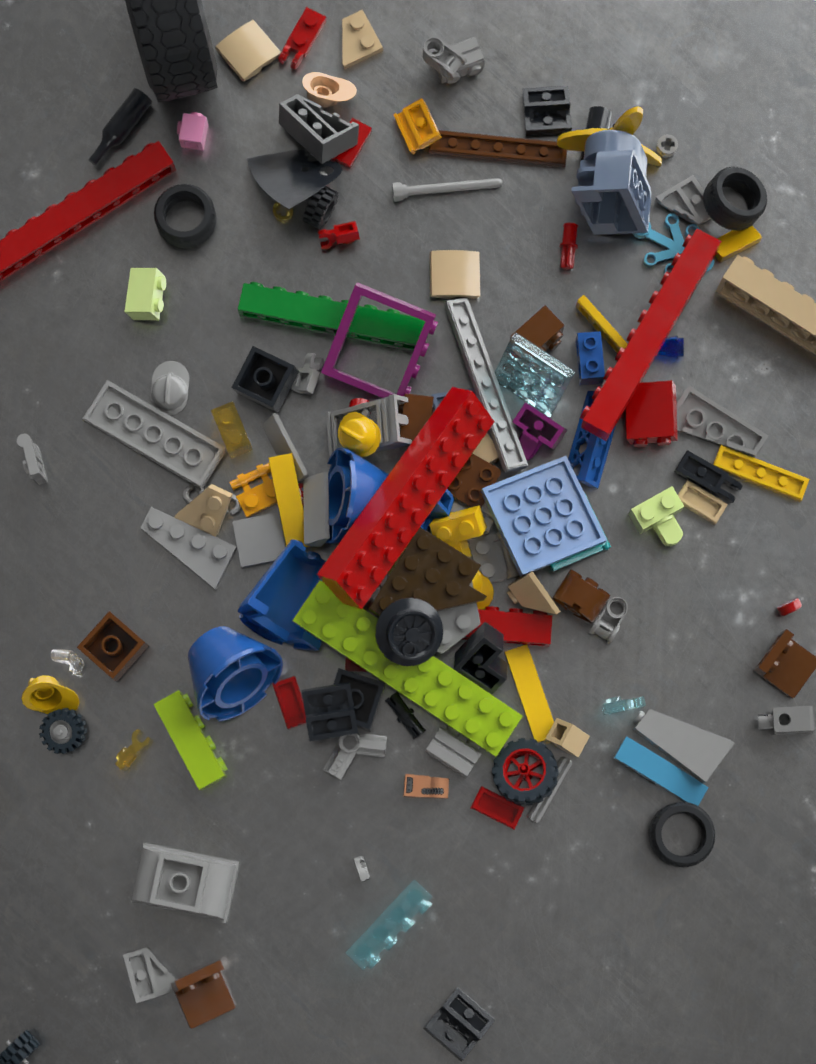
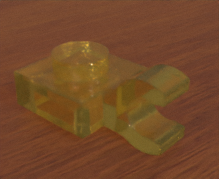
[115,729,151,772]

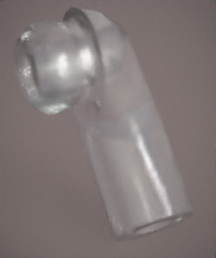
[51,649,84,675]

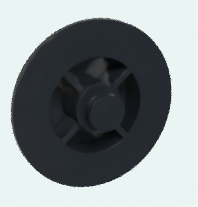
[375,598,443,666]

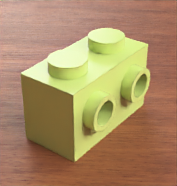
[124,268,166,320]

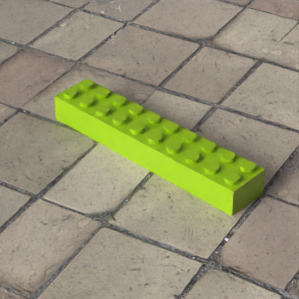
[292,580,523,757]

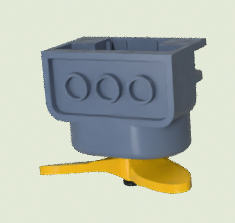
[557,106,662,235]

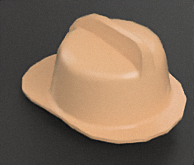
[302,72,357,108]

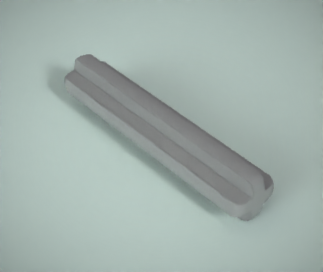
[527,756,572,823]

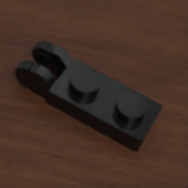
[674,450,743,503]

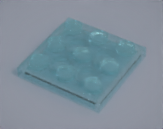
[495,332,575,417]

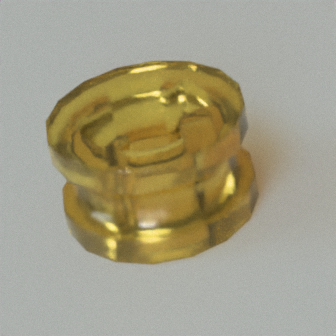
[273,202,294,222]

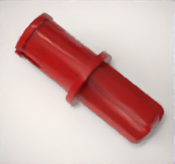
[560,222,578,270]

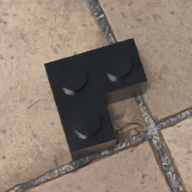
[454,622,508,695]

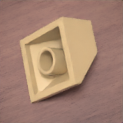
[507,571,560,615]

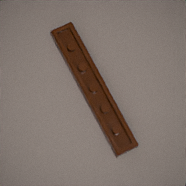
[429,130,567,167]

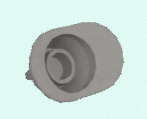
[150,361,189,415]

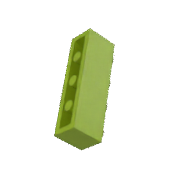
[153,690,228,791]

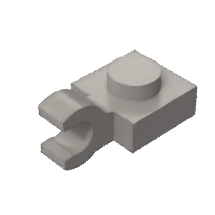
[291,353,324,394]

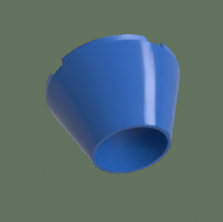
[326,448,389,544]
[188,626,283,721]

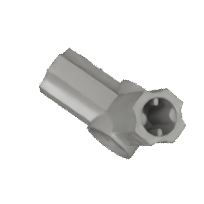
[323,733,387,780]

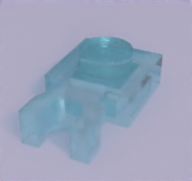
[602,696,646,715]

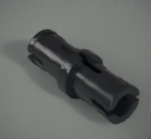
[385,692,426,739]

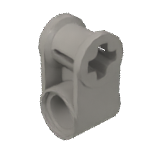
[423,37,467,80]
[589,597,628,645]

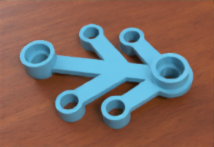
[632,213,715,274]

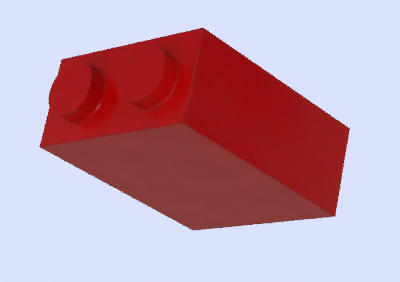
[626,380,678,447]

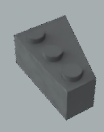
[279,94,359,164]

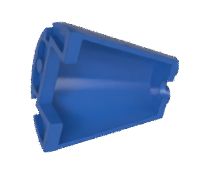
[238,539,326,651]

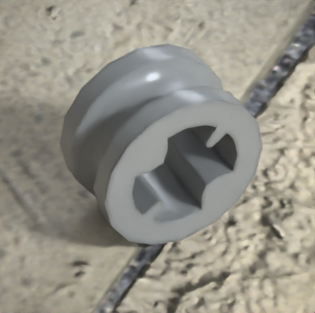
[656,134,678,158]

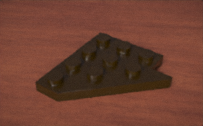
[368,527,487,616]

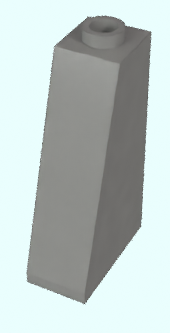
[633,709,735,783]

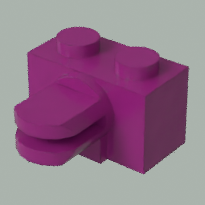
[512,402,567,461]

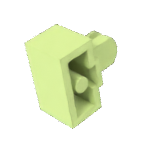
[628,486,685,546]

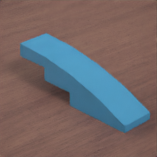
[614,736,709,806]

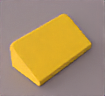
[716,226,762,263]

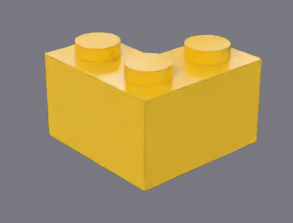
[429,505,487,558]

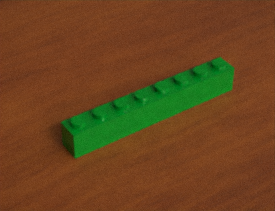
[238,282,425,351]

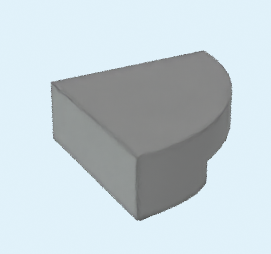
[354,855,370,882]

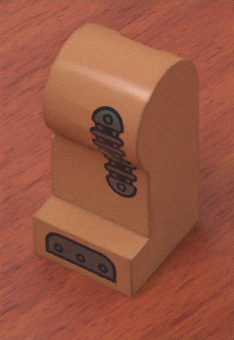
[403,774,449,799]

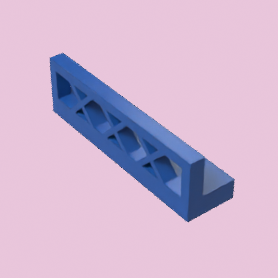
[568,391,616,489]

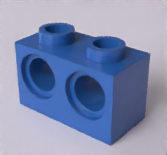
[575,331,605,386]

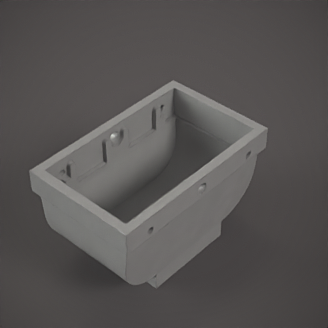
[130,843,240,923]

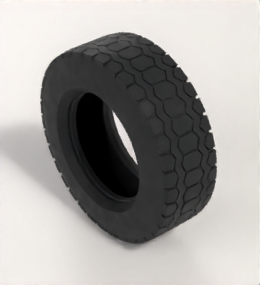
[125,0,218,102]

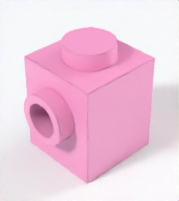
[177,112,209,151]

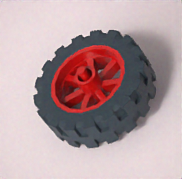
[492,738,559,806]

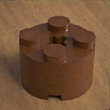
[552,569,611,624]

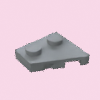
[655,175,712,226]
[123,947,176,1003]

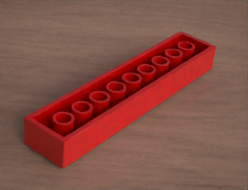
[317,387,495,610]

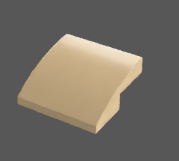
[215,20,281,82]
[429,250,480,299]

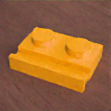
[393,98,442,154]

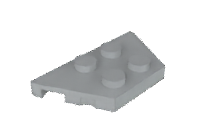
[437,582,481,654]

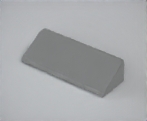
[263,413,309,483]
[303,472,329,547]

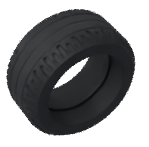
[703,167,768,231]
[154,184,216,248]
[649,802,715,867]

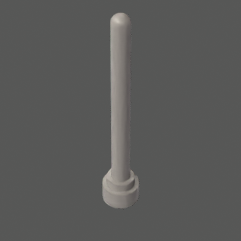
[392,178,502,202]

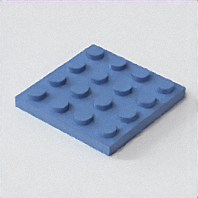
[481,456,607,577]

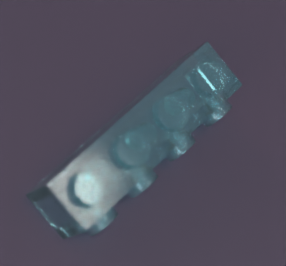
[346,879,432,970]

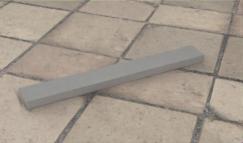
[444,298,528,473]

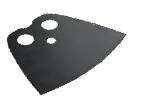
[247,149,343,209]

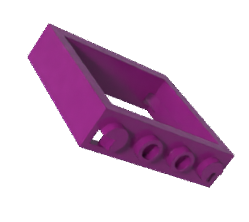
[321,282,438,398]

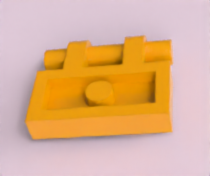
[229,463,277,518]

